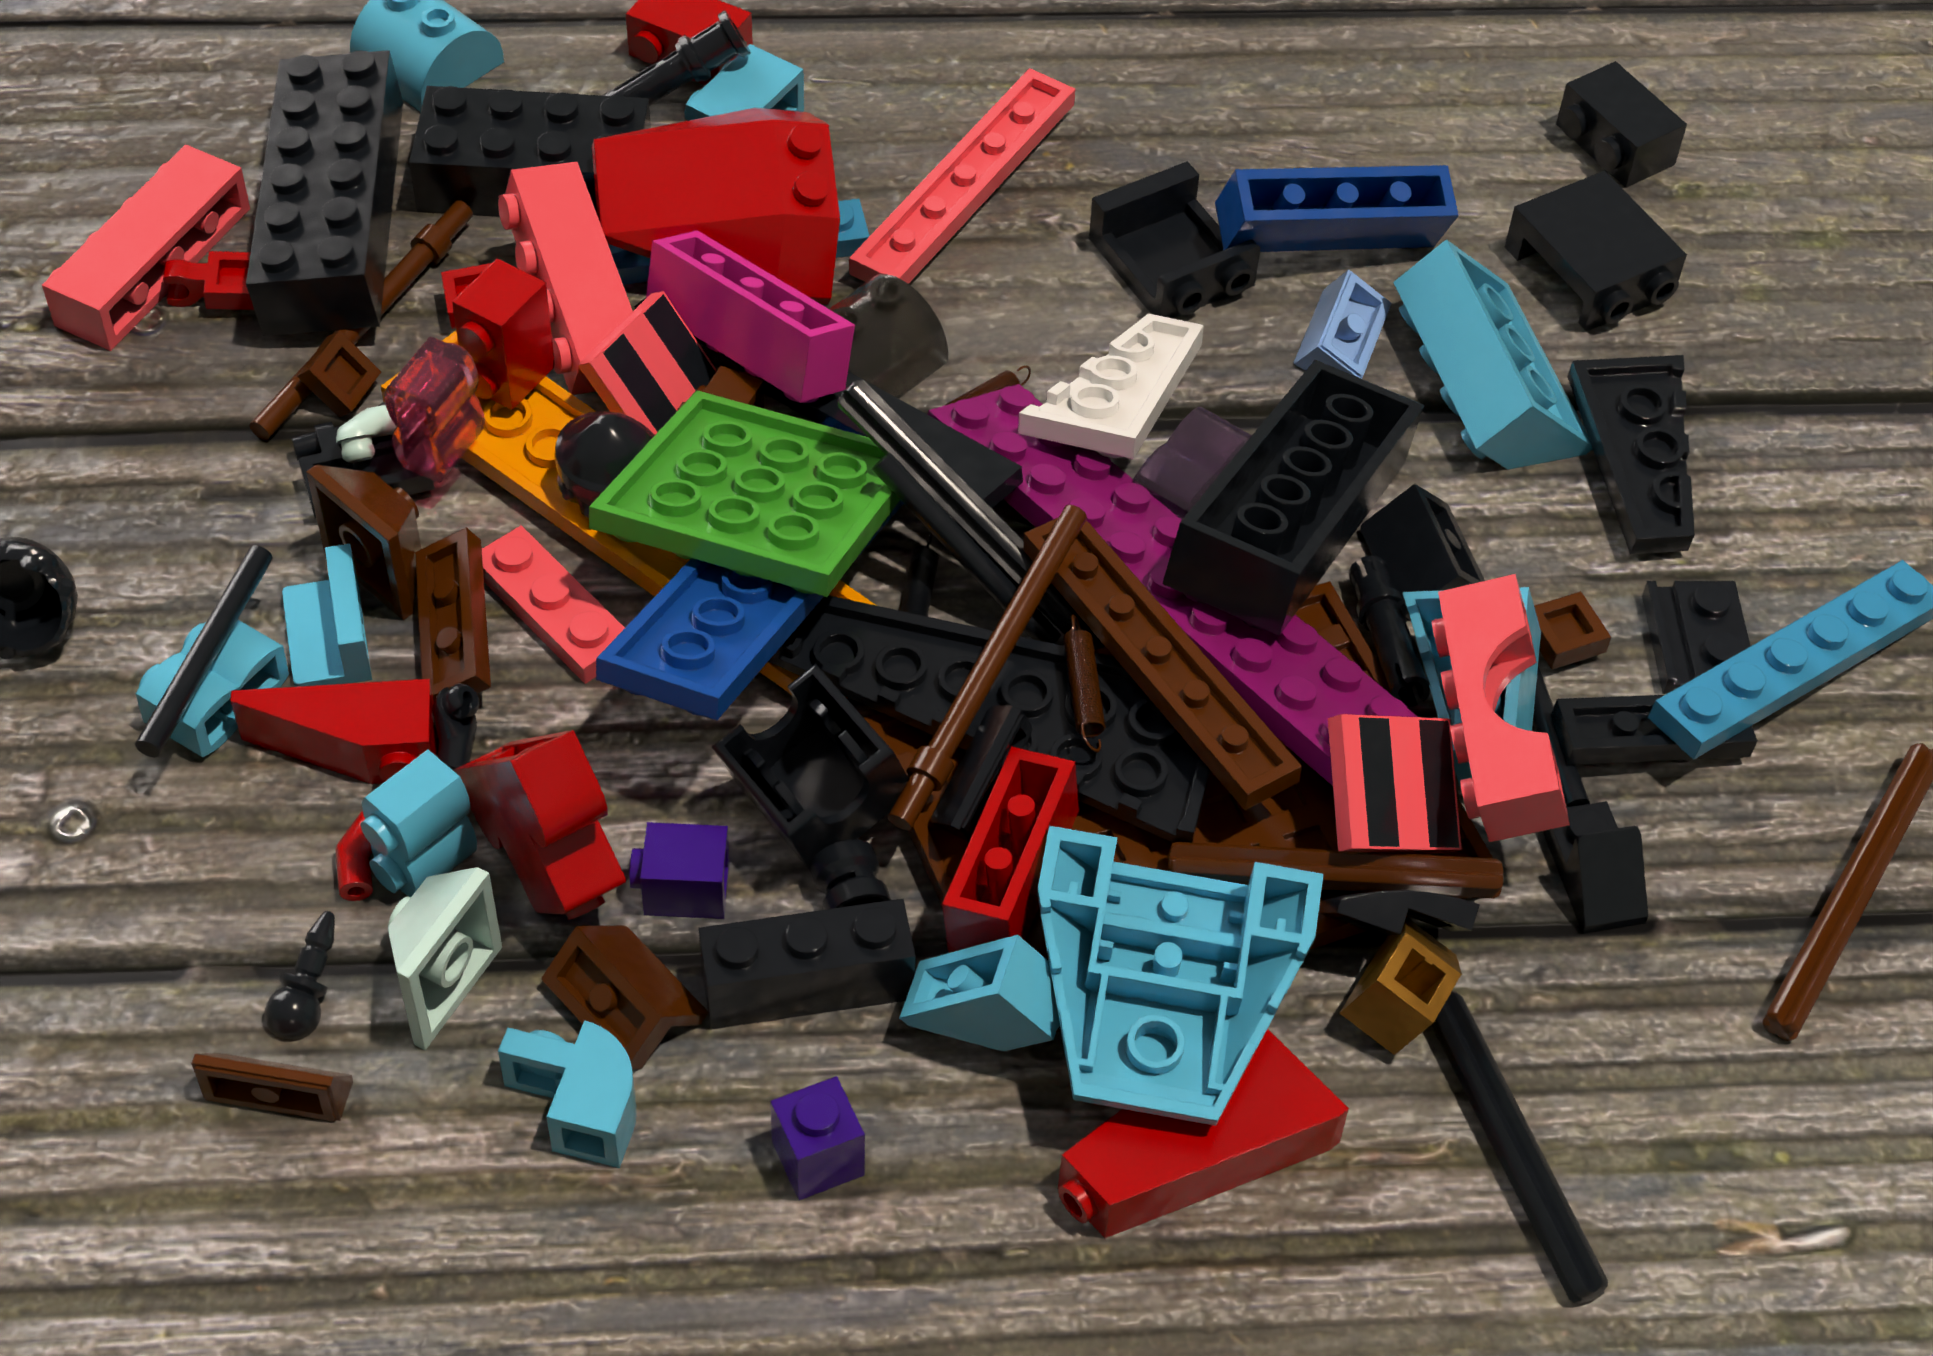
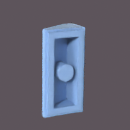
[1294,270,1391,379]

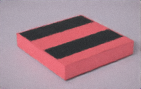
[578,291,717,435]
[1328,714,1462,853]

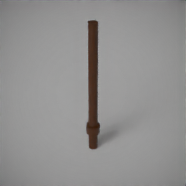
[249,200,473,440]
[888,505,1087,831]

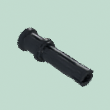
[602,10,751,106]

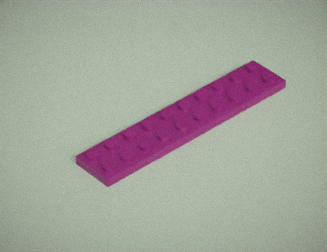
[927,384,1417,786]

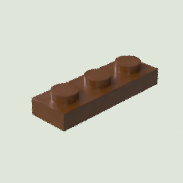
[415,527,491,701]

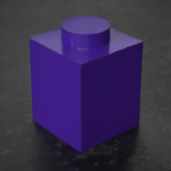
[630,822,730,919]
[770,1076,865,1201]

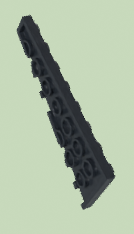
[768,595,1211,843]

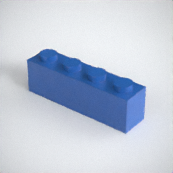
[1215,165,1459,252]

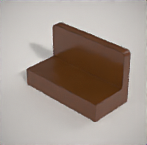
[541,925,708,1070]

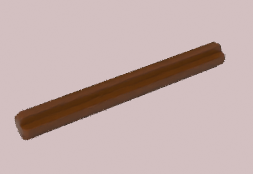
[1168,842,1504,898]

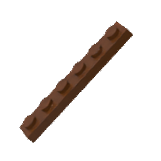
[1023,518,1302,810]

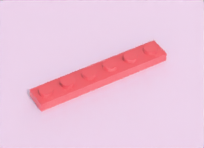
[849,68,1075,297]

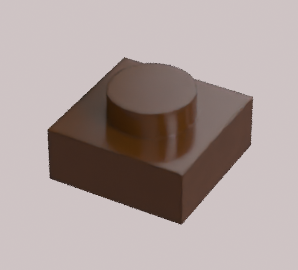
[297,330,381,418]
[1534,591,1611,670]

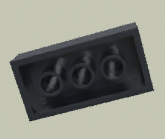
[409,86,651,217]

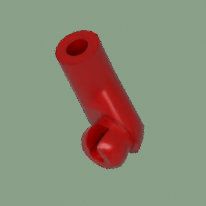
[335,810,373,901]

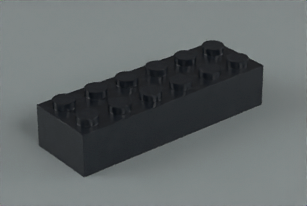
[246,50,403,336]
[1162,360,1424,636]

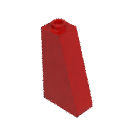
[1058,1029,1349,1238]

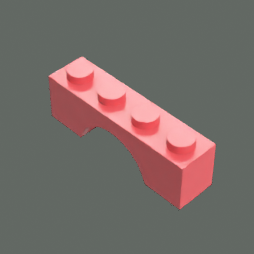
[1431,574,1570,842]

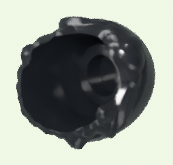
[554,411,655,518]
[0,537,78,659]

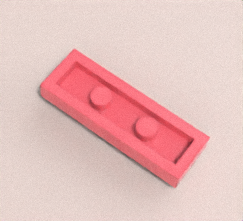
[482,525,625,684]

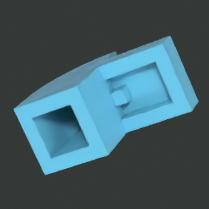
[498,1020,637,1168]

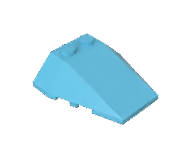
[1037,826,1323,1126]

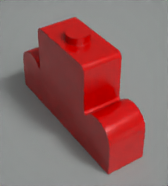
[453,730,626,920]

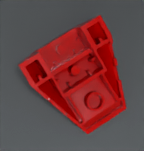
[592,108,840,305]

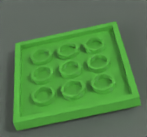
[589,390,900,597]

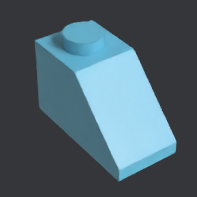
[899,935,1060,1052]

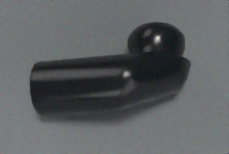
[432,684,479,770]

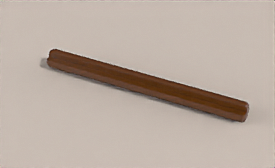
[1763,743,1933,1041]

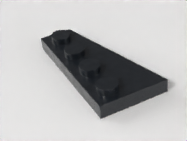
[1567,355,1695,554]

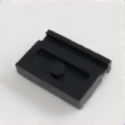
[1642,581,1751,694]

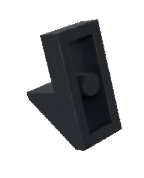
[1543,801,1648,934]

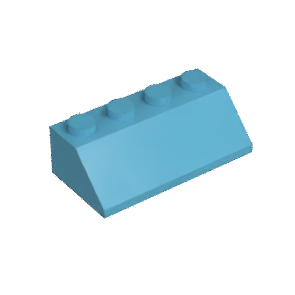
[1393,239,1593,470]

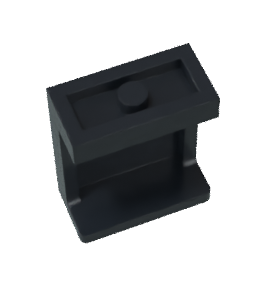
[1089,161,1260,319]
[1505,170,1687,331]

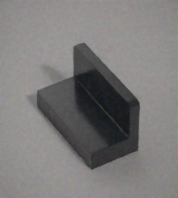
[1360,483,1485,620]

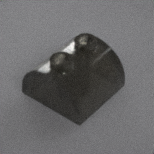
[829,274,948,399]

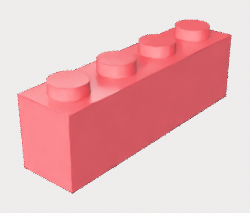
[42,144,250,351]
[498,162,633,395]

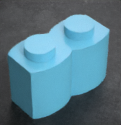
[136,620,289,757]
[360,749,477,897]

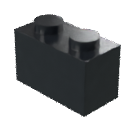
[1556,61,1687,188]

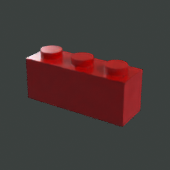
[942,746,1079,953]

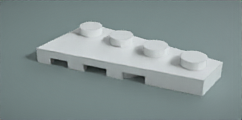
[1018,314,1204,459]

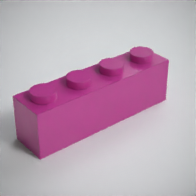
[646,230,855,403]

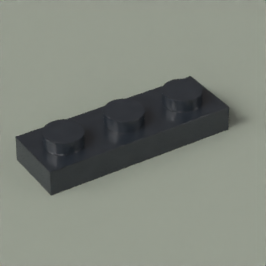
[1551,695,1758,765]

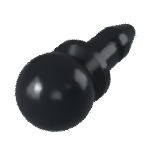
[264,911,335,1041]

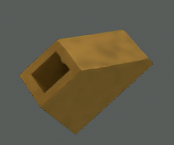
[1340,917,1462,1055]

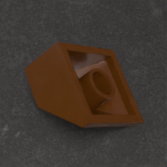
[306,465,421,621]

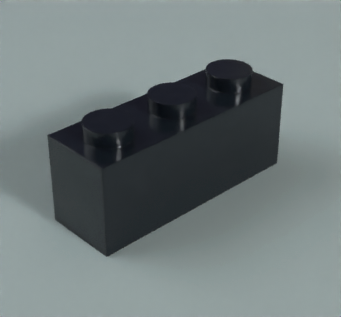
[698,899,916,1030]

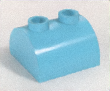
[350,0,504,112]

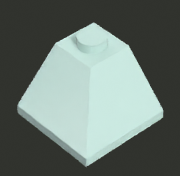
[388,867,502,1050]

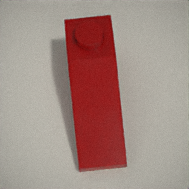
[231,679,437,784]

